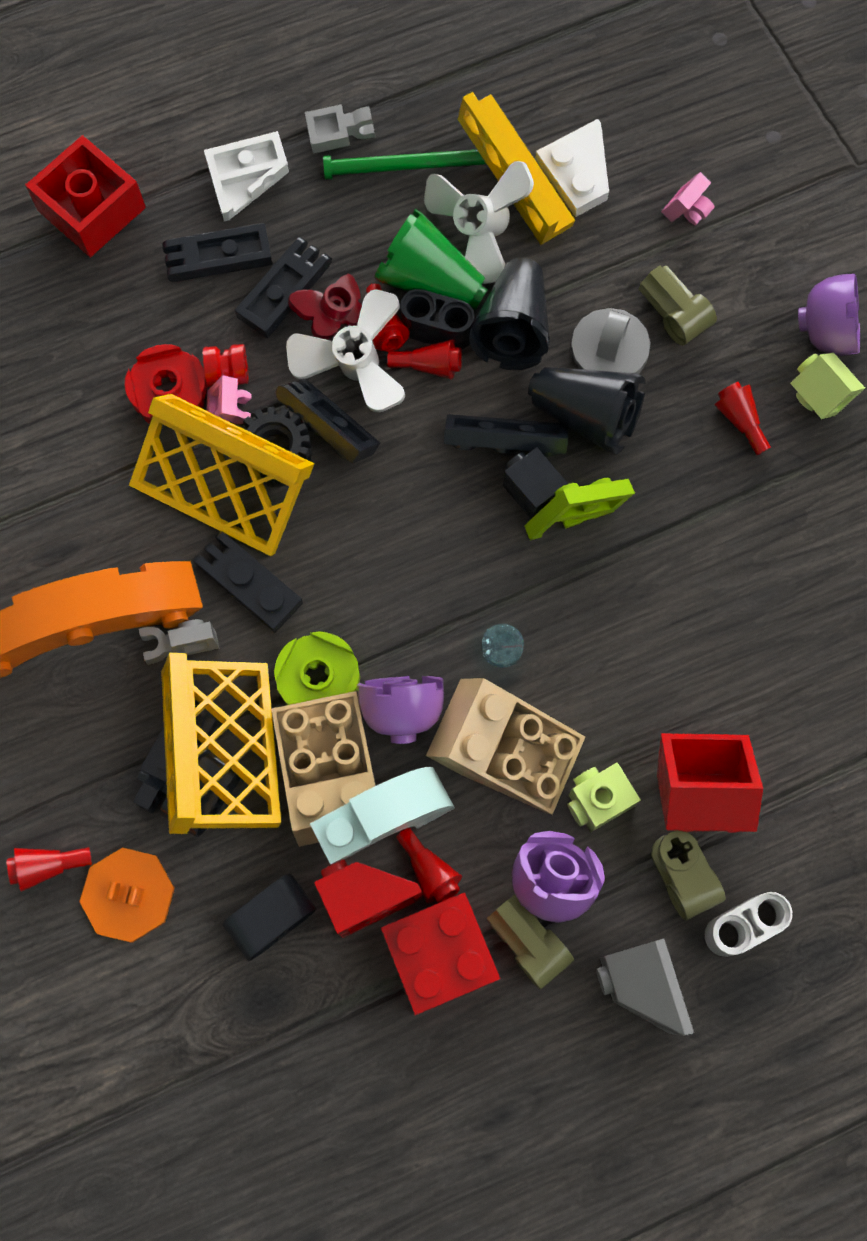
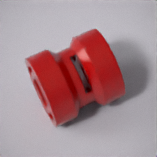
[203,344,249,387]

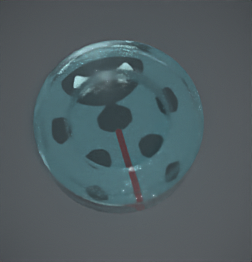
[482,624,524,668]

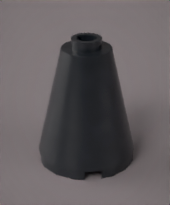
[469,258,550,370]
[528,367,646,455]

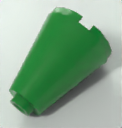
[374,209,488,310]

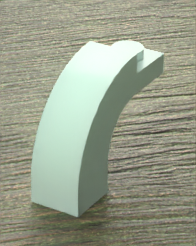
[310,767,455,865]

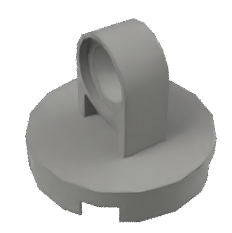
[570,308,651,374]

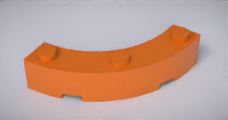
[0,561,203,678]

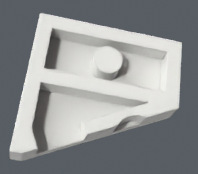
[535,119,609,217]
[204,131,289,221]

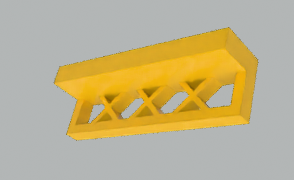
[457,92,575,245]

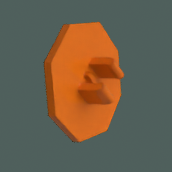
[79,848,175,943]

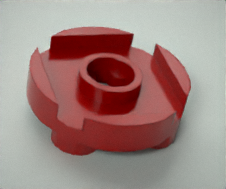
[125,344,208,423]

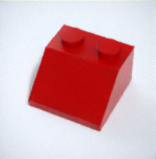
[314,860,423,938]

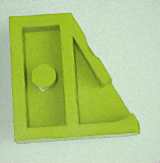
[524,478,635,540]

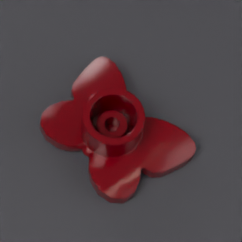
[288,274,362,339]

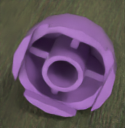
[798,273,860,356]
[357,676,444,744]
[512,831,605,923]

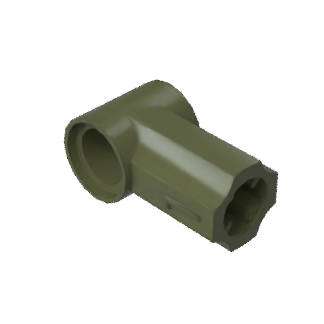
[639,265,717,346]
[487,895,575,990]

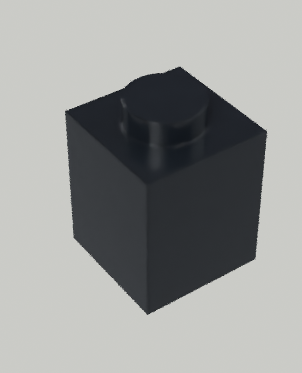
[503,447,568,519]

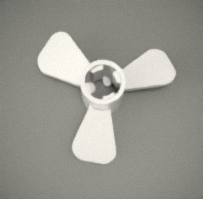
[424,161,534,284]
[286,290,405,412]

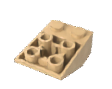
[426,678,585,815]
[272,691,376,847]

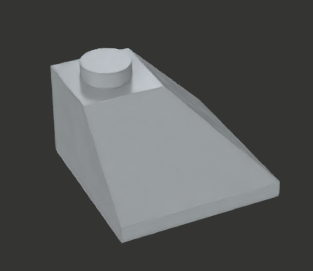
[596,939,694,1035]

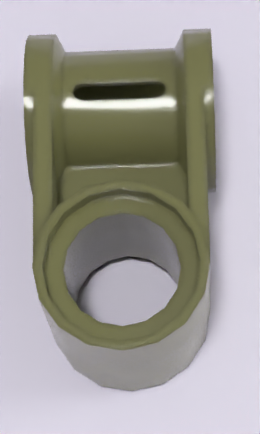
[651,830,726,921]

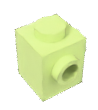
[791,353,865,419]
[567,762,641,832]

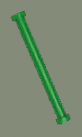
[323,149,487,180]

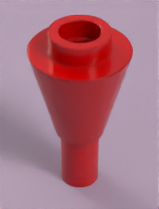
[366,283,410,352]
[387,339,462,380]
[714,381,771,455]
[396,828,462,903]
[6,847,92,892]

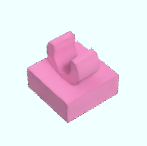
[661,172,715,225]
[207,375,251,425]

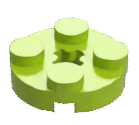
[274,632,360,705]

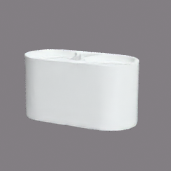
[705,892,792,957]

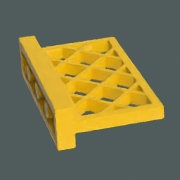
[129,394,315,556]
[161,653,281,834]

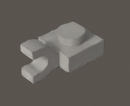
[305,104,375,154]
[139,619,219,665]

